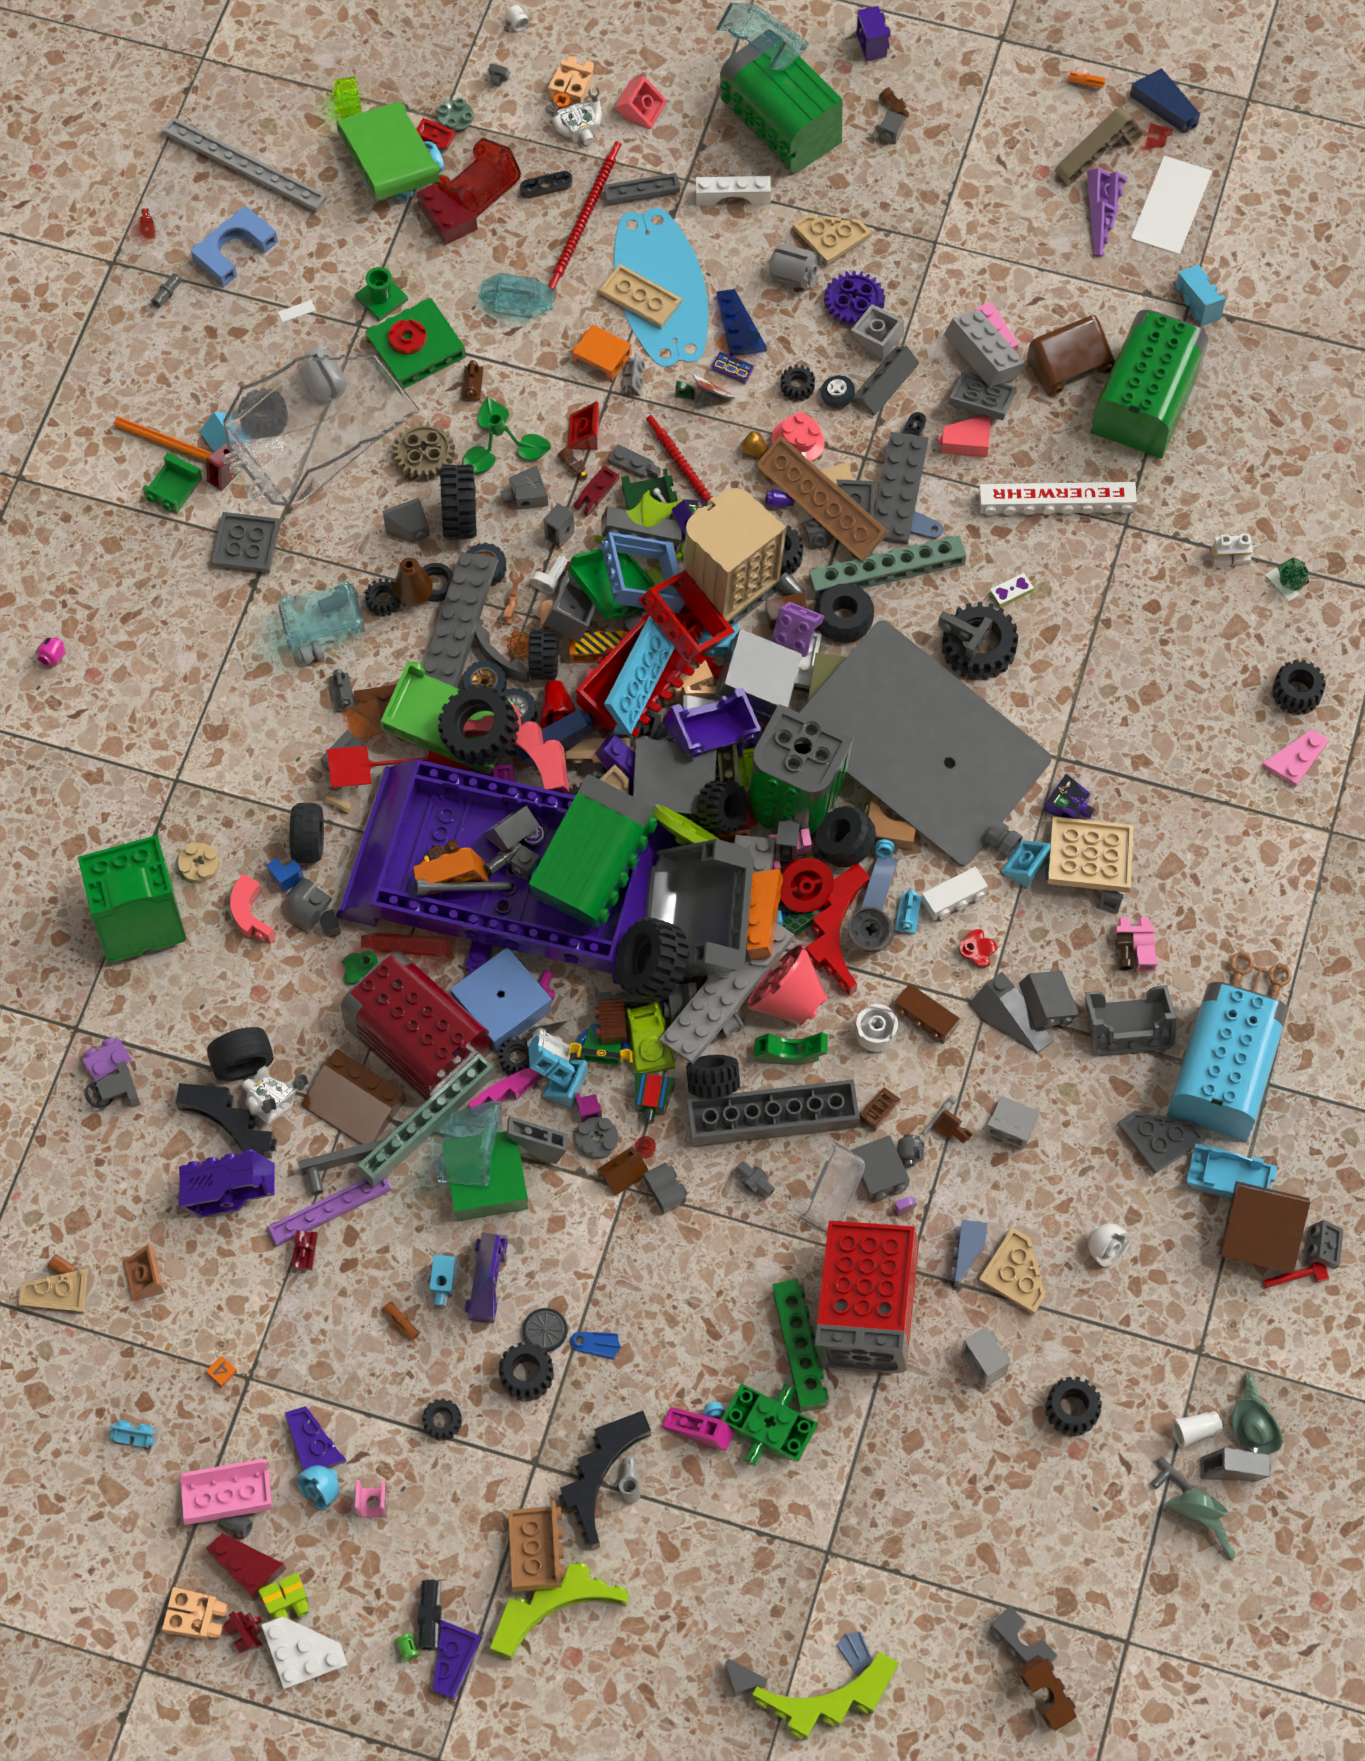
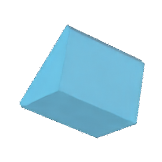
[200,412,252,453]
[1001,840,1051,888]
[542,1060,588,1109]

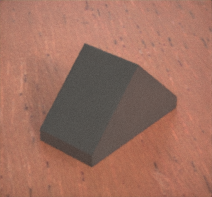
[631,710,661,746]
[725,1658,768,1697]

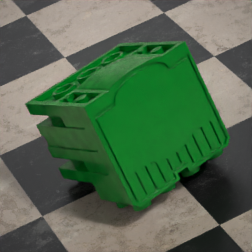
[78,835,187,962]

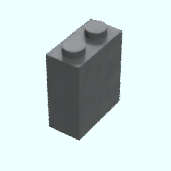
[1019,971,1079,1028]
[850,1135,910,1201]

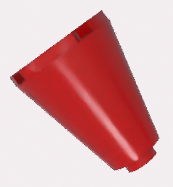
[540,680,576,729]

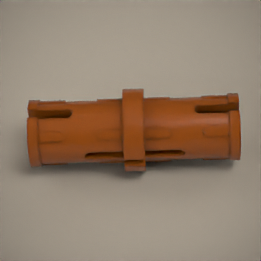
[382,1301,420,1341]

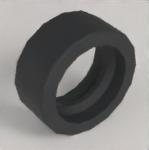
[422,563,453,602]

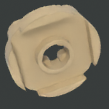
[178,843,220,883]

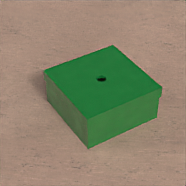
[443,1131,528,1222]

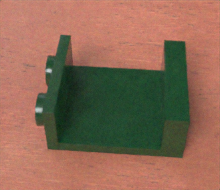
[621,468,678,511]

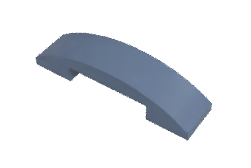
[862,856,899,932]

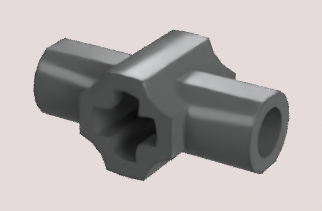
[735,1161,775,1199]

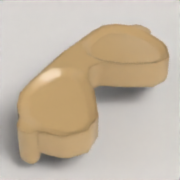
[324,794,351,814]

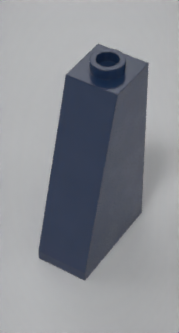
[1130,68,1200,133]
[514,709,597,768]

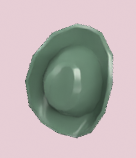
[1232,1372,1283,1455]
[1165,1489,1235,1560]

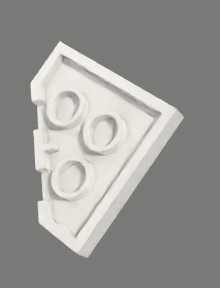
[262,1616,348,1689]

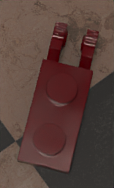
[574,466,620,516]

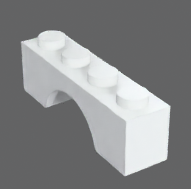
[696,176,771,206]

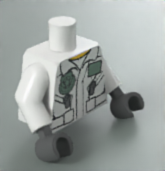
[545,87,602,145]
[242,1074,309,1124]

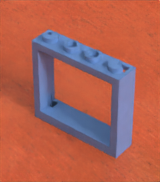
[600,532,686,614]

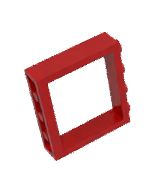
[638,570,735,663]

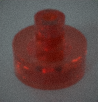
[635,1136,656,1159]

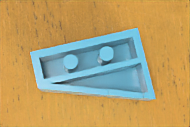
[1175,265,1226,327]

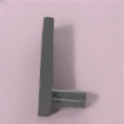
[299,1140,382,1195]

